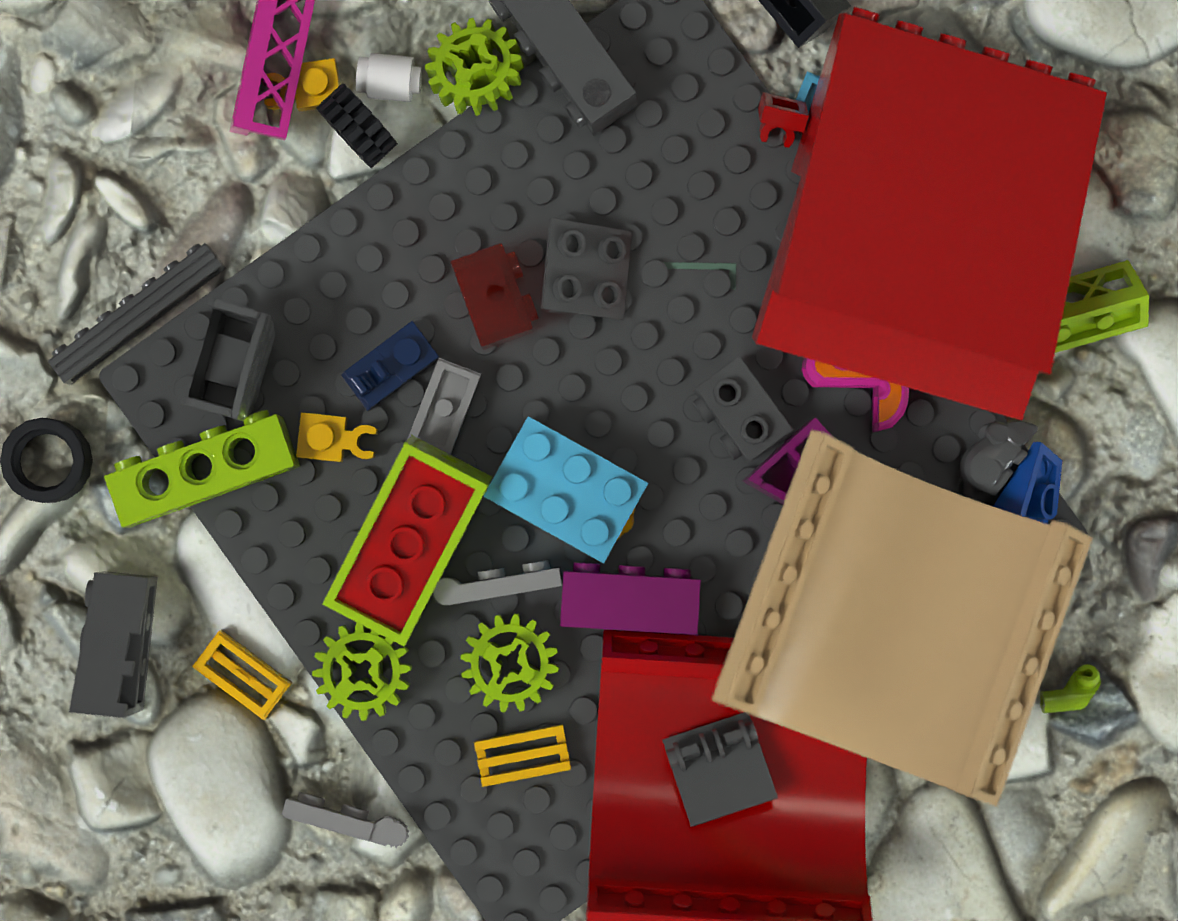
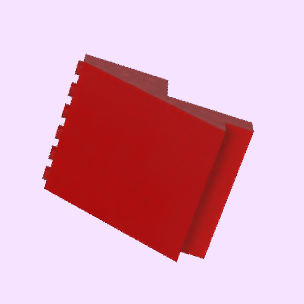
[752,7,1107,420]

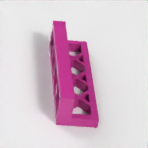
[229,0,315,140]

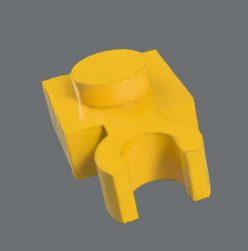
[261,58,340,112]
[296,412,378,462]

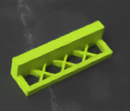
[1055,260,1149,353]

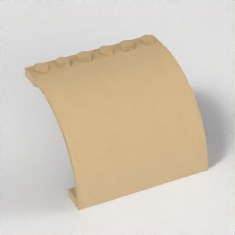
[712,430,1093,807]

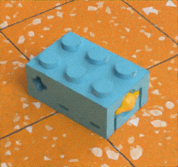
[483,416,648,563]

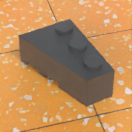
[69,571,158,718]

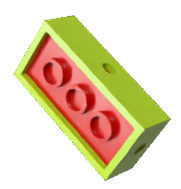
[322,435,492,646]

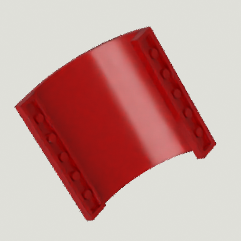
[586,629,873,921]

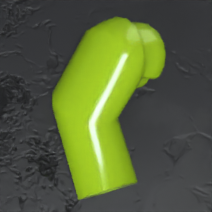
[1040,664,1101,713]

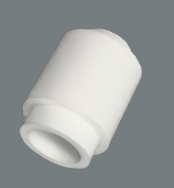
[356,53,422,102]

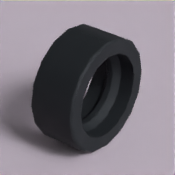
[0,417,93,503]

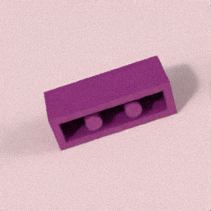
[560,562,701,635]

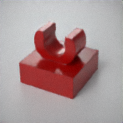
[758,92,809,148]

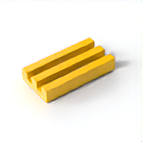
[192,630,292,720]
[474,724,571,787]

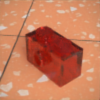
[450,243,539,350]

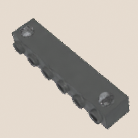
[488,0,638,136]

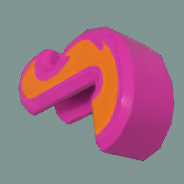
[802,358,909,433]

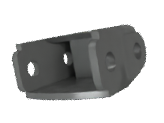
[179,298,275,421]

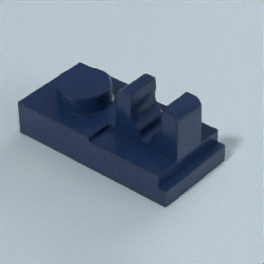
[341,321,440,411]

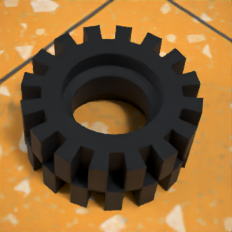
[316,83,398,168]

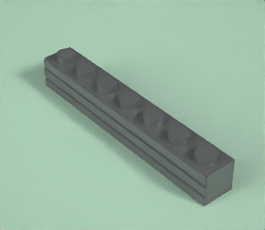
[48,243,226,385]

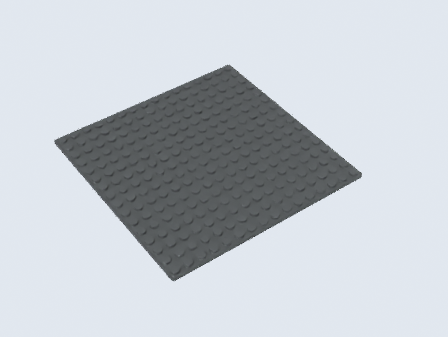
[99,0,1088,921]

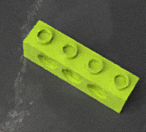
[104,410,300,528]

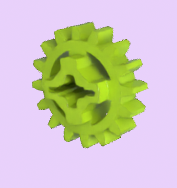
[425,18,524,116]
[460,613,559,713]
[312,622,412,721]

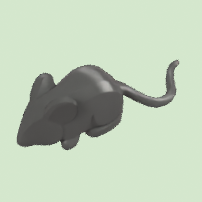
[960,421,1038,499]

